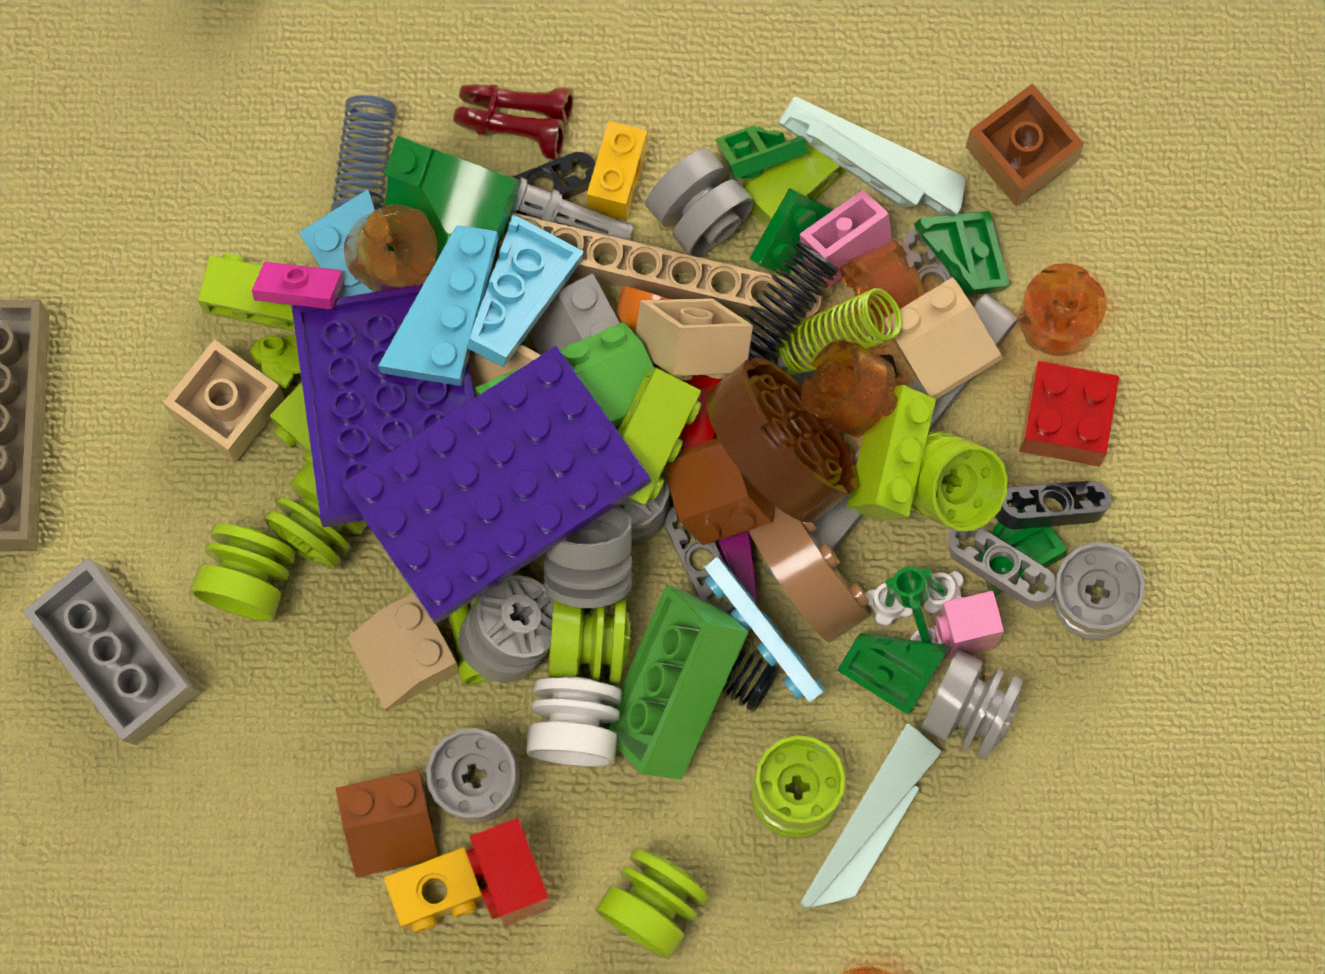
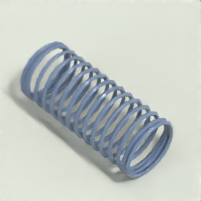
[330,94,397,221]

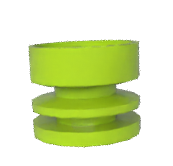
[911,432,1008,531]
[264,462,367,570]
[190,523,296,622]
[548,597,630,685]
[751,735,846,839]
[595,848,709,960]

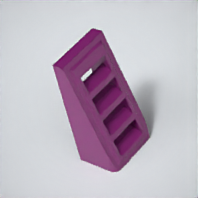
[715,530,758,606]

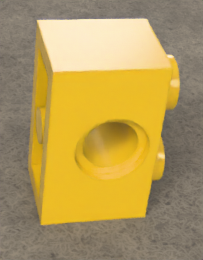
[587,121,648,221]
[383,847,484,934]

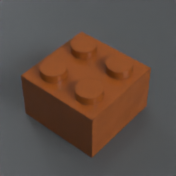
[966,83,1084,207]

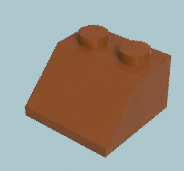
[663,438,774,545]
[335,770,439,878]

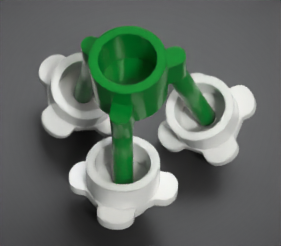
[866,567,964,667]

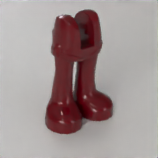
[453,84,573,160]

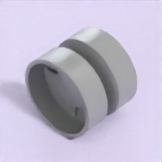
[645,149,755,257]

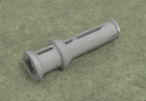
[511,177,633,240]

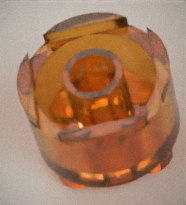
[344,205,437,292]
[840,240,926,334]
[1019,263,1106,356]
[801,339,898,438]

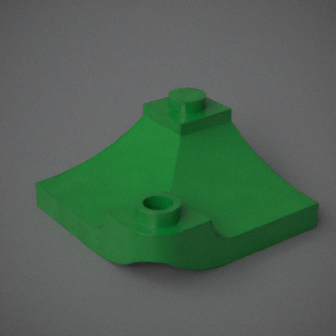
[380,135,522,276]

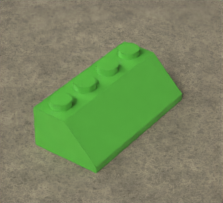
[475,322,654,427]
[603,585,748,780]

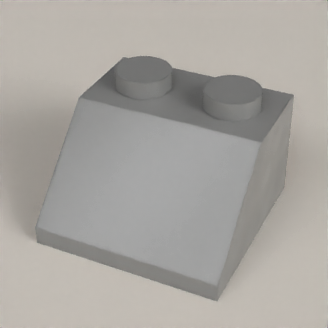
[528,274,620,355]

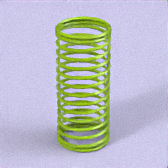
[779,288,902,374]

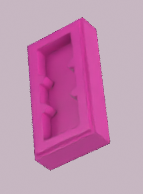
[252,262,344,309]

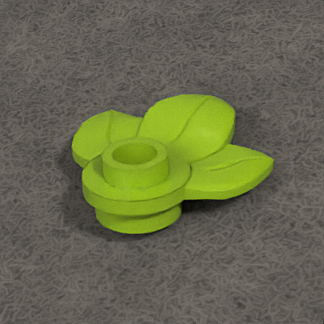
[251,334,301,388]

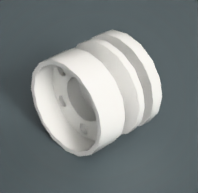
[526,677,622,767]

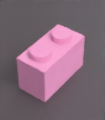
[800,190,892,287]
[932,591,1004,660]

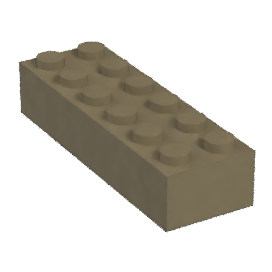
[0,300,50,551]

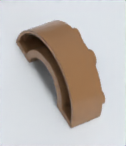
[748,506,871,643]

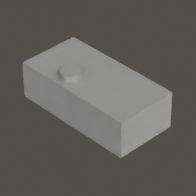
[23,558,201,745]

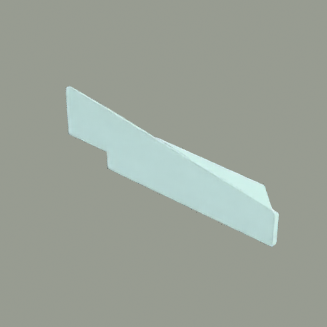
[778,97,965,216]
[799,723,941,911]

